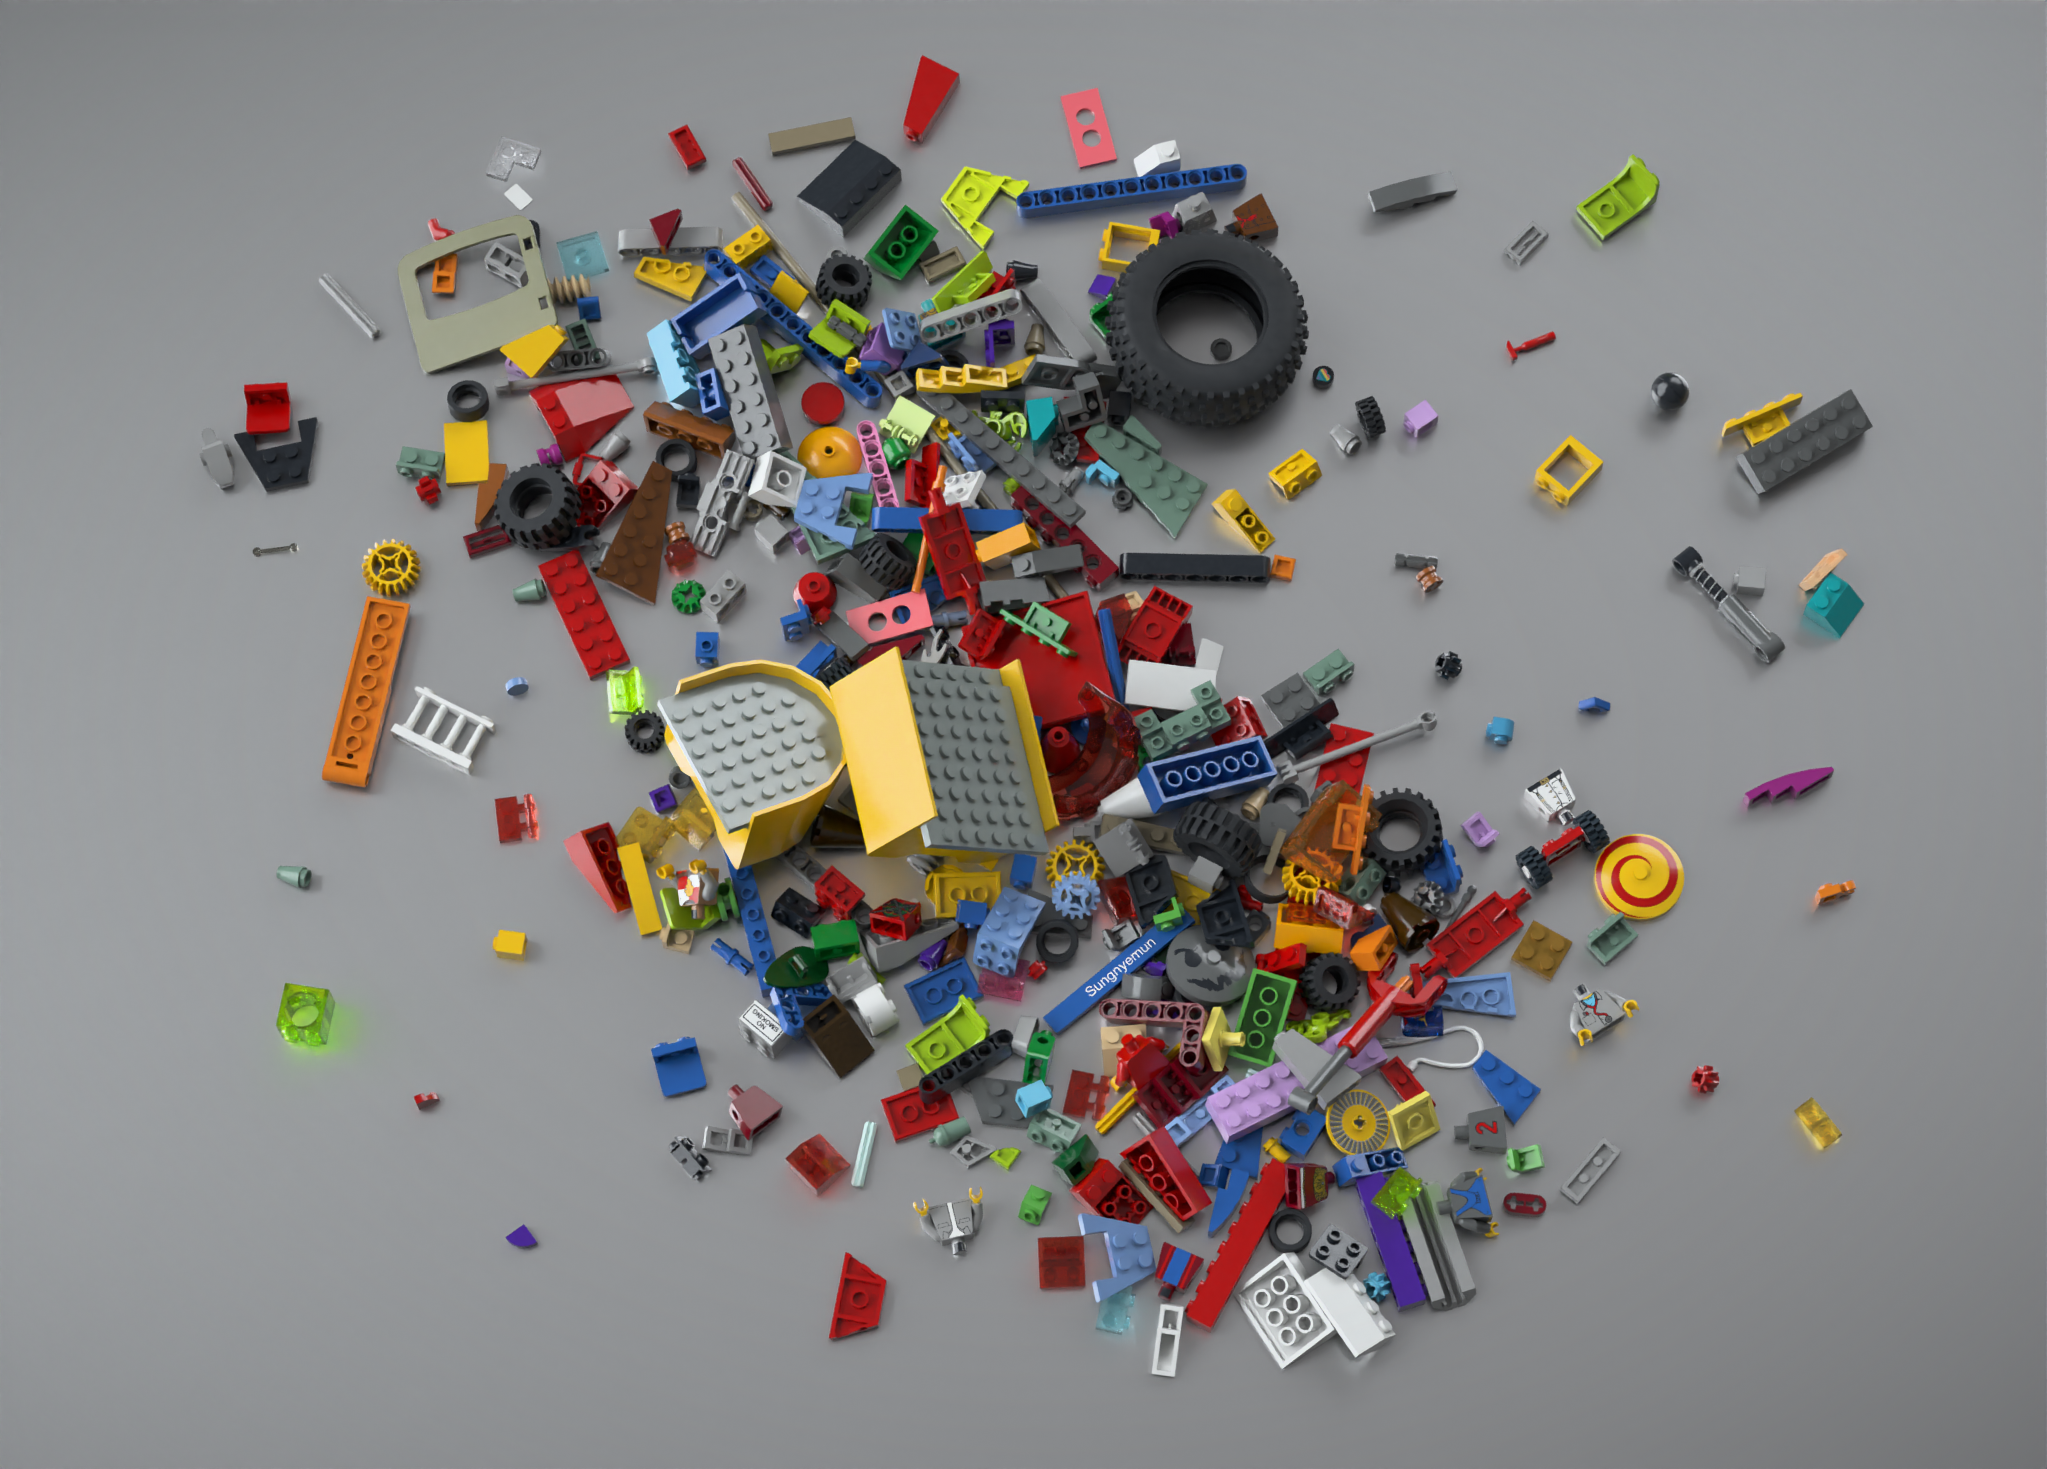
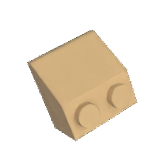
[1100,1024,1147,1078]

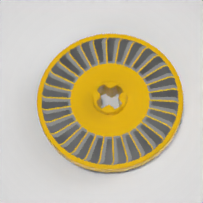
[1326,1089,1390,1155]

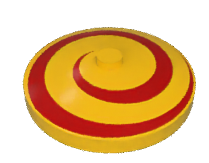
[1594,834,1684,922]

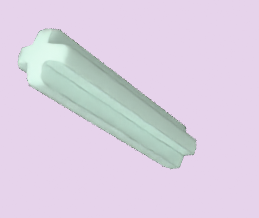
[851,1122,877,1188]

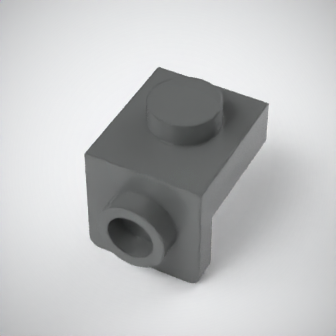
[1101,918,1141,952]

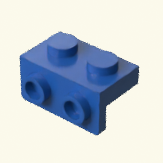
[780,599,812,641]

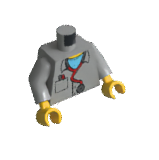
[1570,984,1640,1046]

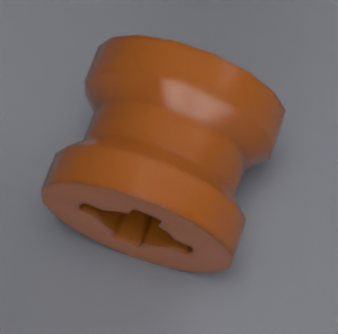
[664,521,690,548]
[1416,566,1443,593]

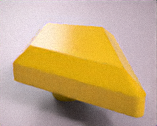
[930,416,963,441]

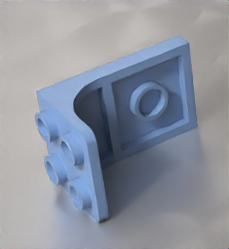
[972,886,1046,978]

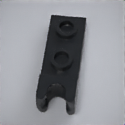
[539,525,600,552]

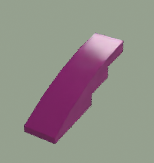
[1743,767,1834,807]

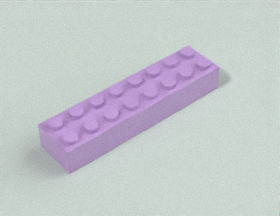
[1205,1026,1388,1144]

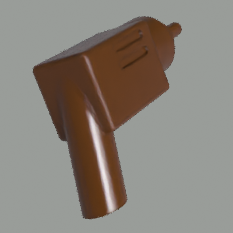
[938,923,969,968]

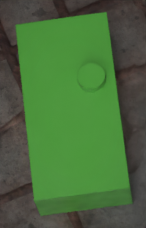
[1228,968,1298,1067]

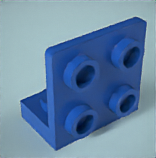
[1423,839,1463,896]

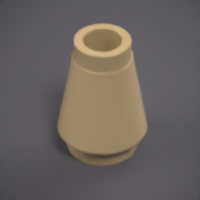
[1240,787,1270,820]

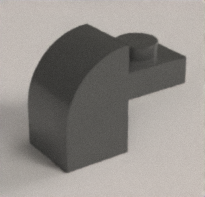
[1121,973,1174,1001]

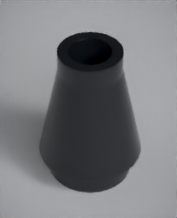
[1006,260,1038,280]

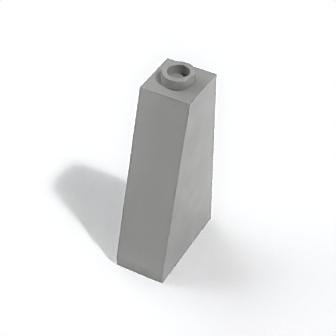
[1272,1029,1362,1110]

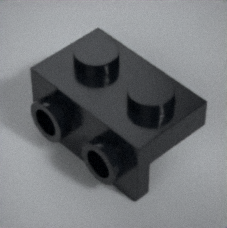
[771,887,826,939]

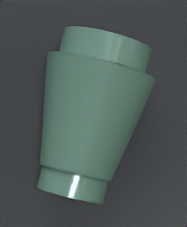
[513,578,547,602]
[277,866,312,888]

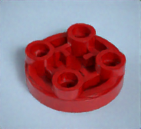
[801,382,845,425]

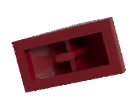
[649,208,683,255]

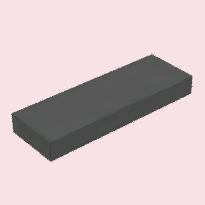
[815,609,870,662]

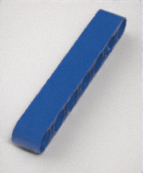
[872,507,1023,535]

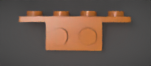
[1331,784,1374,875]

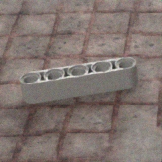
[618,227,723,257]
[1020,278,1097,363]
[920,289,1022,343]

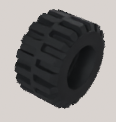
[815,254,872,311]
[858,533,917,590]
[1298,952,1361,1012]

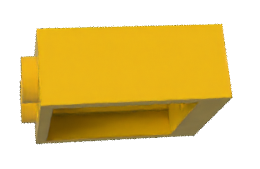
[1098,222,1160,273]
[1535,435,1603,506]

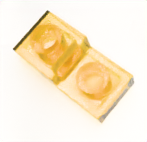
[1794,1097,1842,1149]

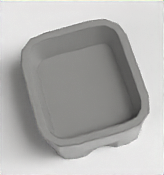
[1011,1016,1040,1058]

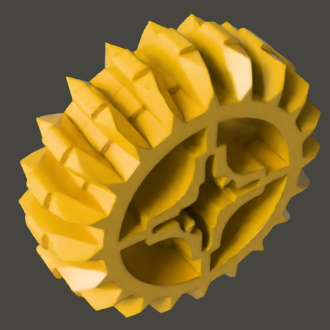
[361,538,421,597]
[1045,839,1105,893]
[1282,847,1342,906]

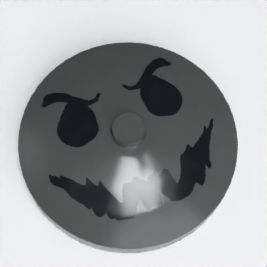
[1166,925,1256,1007]

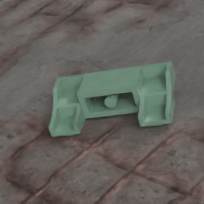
[1134,680,1231,762]

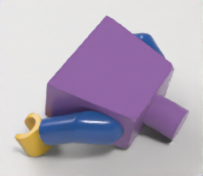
[845,322,904,375]

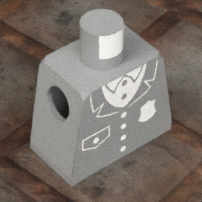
[1172,192,1217,235]

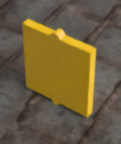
[769,271,809,315]

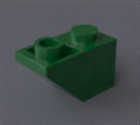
[1051,1134,1099,1186]

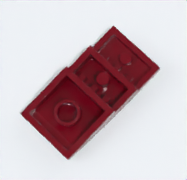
[1132,1037,1229,1128]

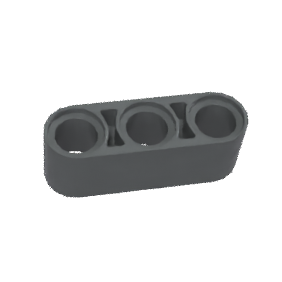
[547,348,611,372]

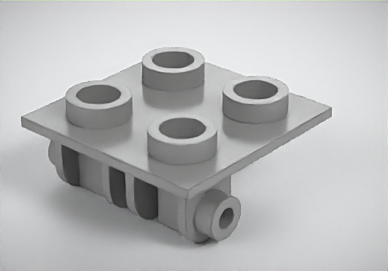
[1093,818,1154,878]

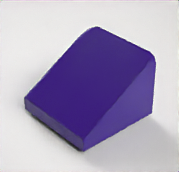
[1088,274,1117,301]

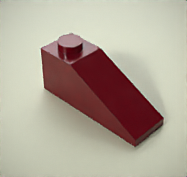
[857,634,925,668]

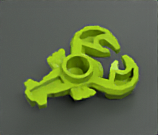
[972,410,1029,452]
[1286,1008,1352,1044]

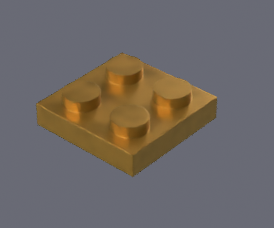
[1511,920,1573,981]

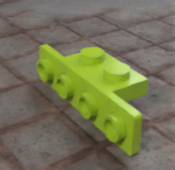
[932,251,996,313]

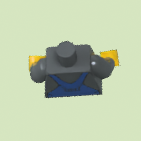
[1436,1168,1499,1238]

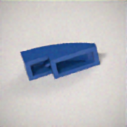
[1208,1168,1250,1237]

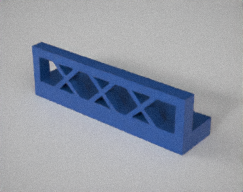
[796,640,837,678]

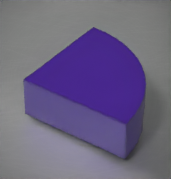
[1142,960,1166,976]
[505,1224,538,1248]

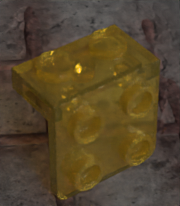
[615,807,676,864]

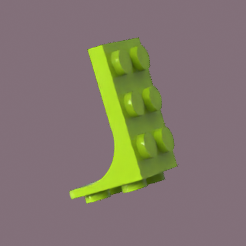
[1576,154,1660,240]
[905,994,991,1075]

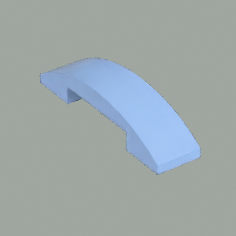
[1165,1075,1235,1147]

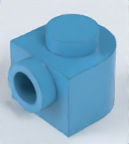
[1486,717,1514,745]

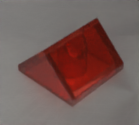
[1097,877,1138,926]

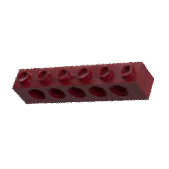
[1010,486,1119,592]

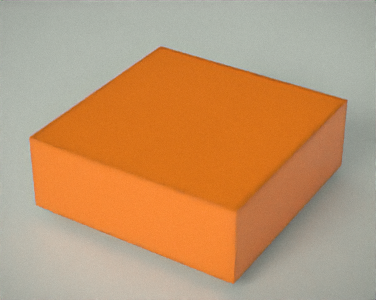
[1270,555,1296,582]

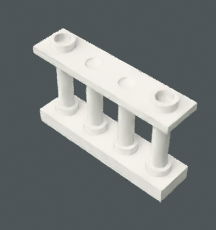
[391,686,496,775]

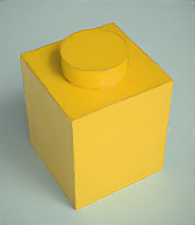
[493,930,528,961]

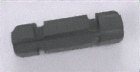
[827,316,867,347]
[1395,553,1438,569]

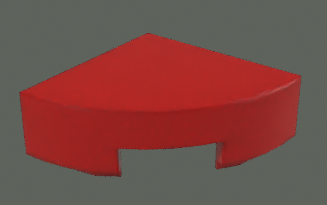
[414,1092,440,1110]

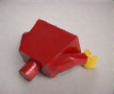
[1110,1034,1170,1092]

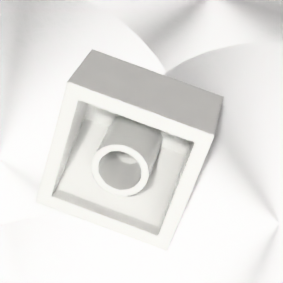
[748,451,807,507]

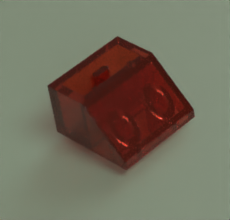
[1095,593,1133,649]
[785,1133,851,1196]
[1038,1236,1086,1289]

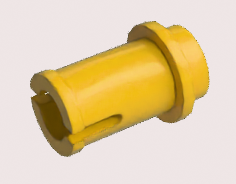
[1263,1137,1292,1164]

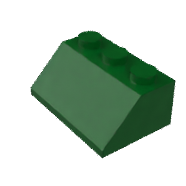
[863,204,939,280]

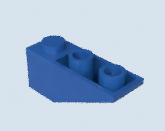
[1332,1147,1408,1187]

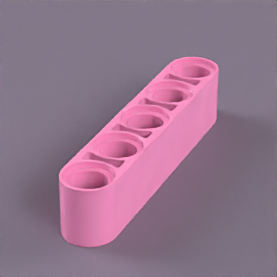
[857,420,899,507]

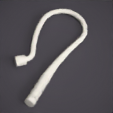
[1377,1025,1484,1073]

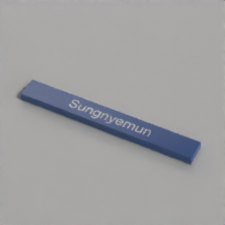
[1043,908,1195,1036]

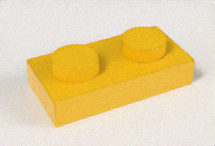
[1000,354,1036,389]

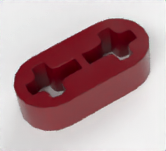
[1503,1192,1547,1217]

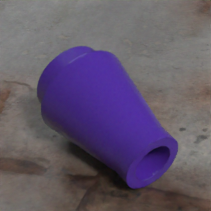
[918,939,948,971]

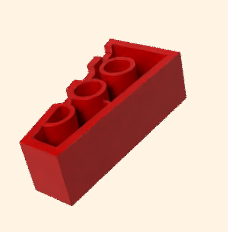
[1119,1125,1213,1221]

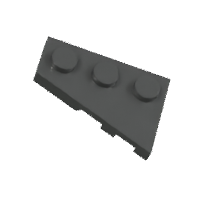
[1028,888,1093,939]

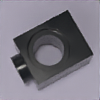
[1107,390,1132,426]
[1246,909,1271,948]

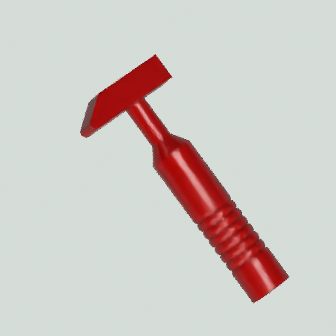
[1506,331,1556,361]

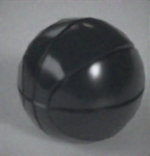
[1651,372,1689,411]

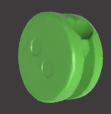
[717,877,741,921]

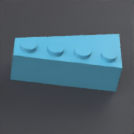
[647,319,701,408]

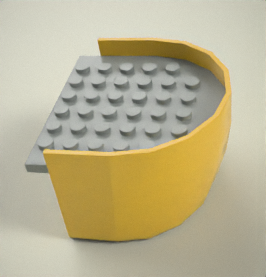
[657,659,846,869]

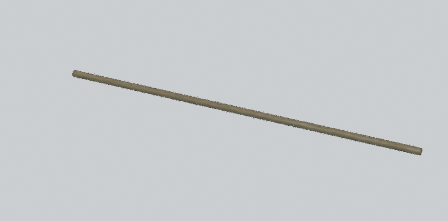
[732,192,1069,599]

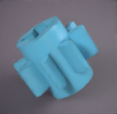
[1363,1272,1391,1301]

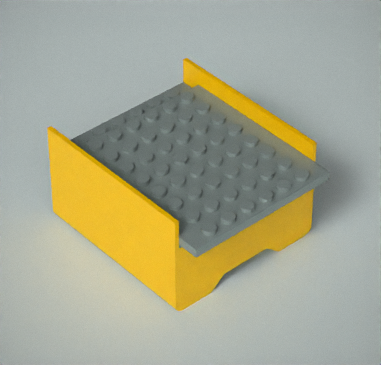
[829,647,1059,864]

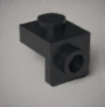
[676,473,701,508]

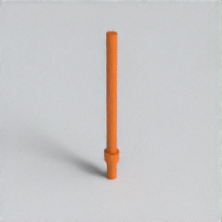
[911,465,948,594]

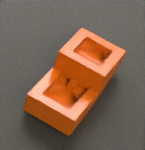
[432,253,458,294]

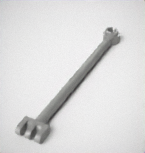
[493,357,657,396]
[1276,711,1437,785]

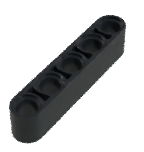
[919,1029,1013,1104]

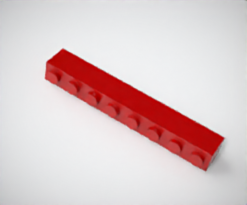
[1184,1158,1286,1333]

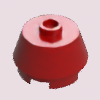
[793,572,837,614]

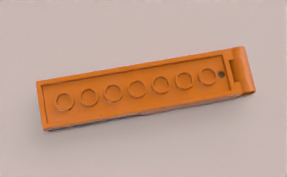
[322,596,411,788]

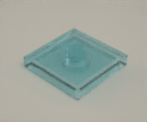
[556,231,609,282]

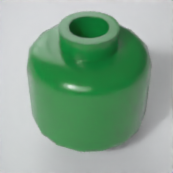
[882,438,912,470]

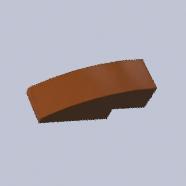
[475,463,509,531]

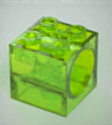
[276,983,335,1046]

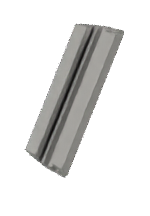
[1394,1181,1476,1311]

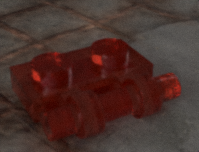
[495,794,538,843]
[1063,1069,1110,1121]

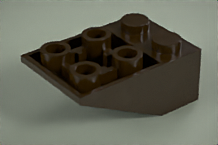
[801,994,875,1078]

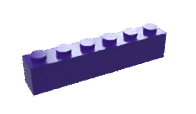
[1355,1171,1428,1312]

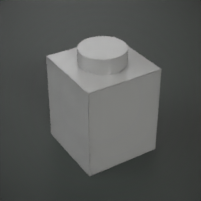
[755,515,790,554]
[1733,566,1766,596]
[1188,856,1224,894]

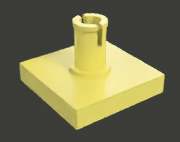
[1201,1007,1246,1071]
[1388,1091,1441,1151]

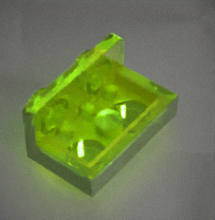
[606,667,644,715]
[1371,1167,1423,1219]

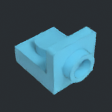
[1085,460,1120,488]

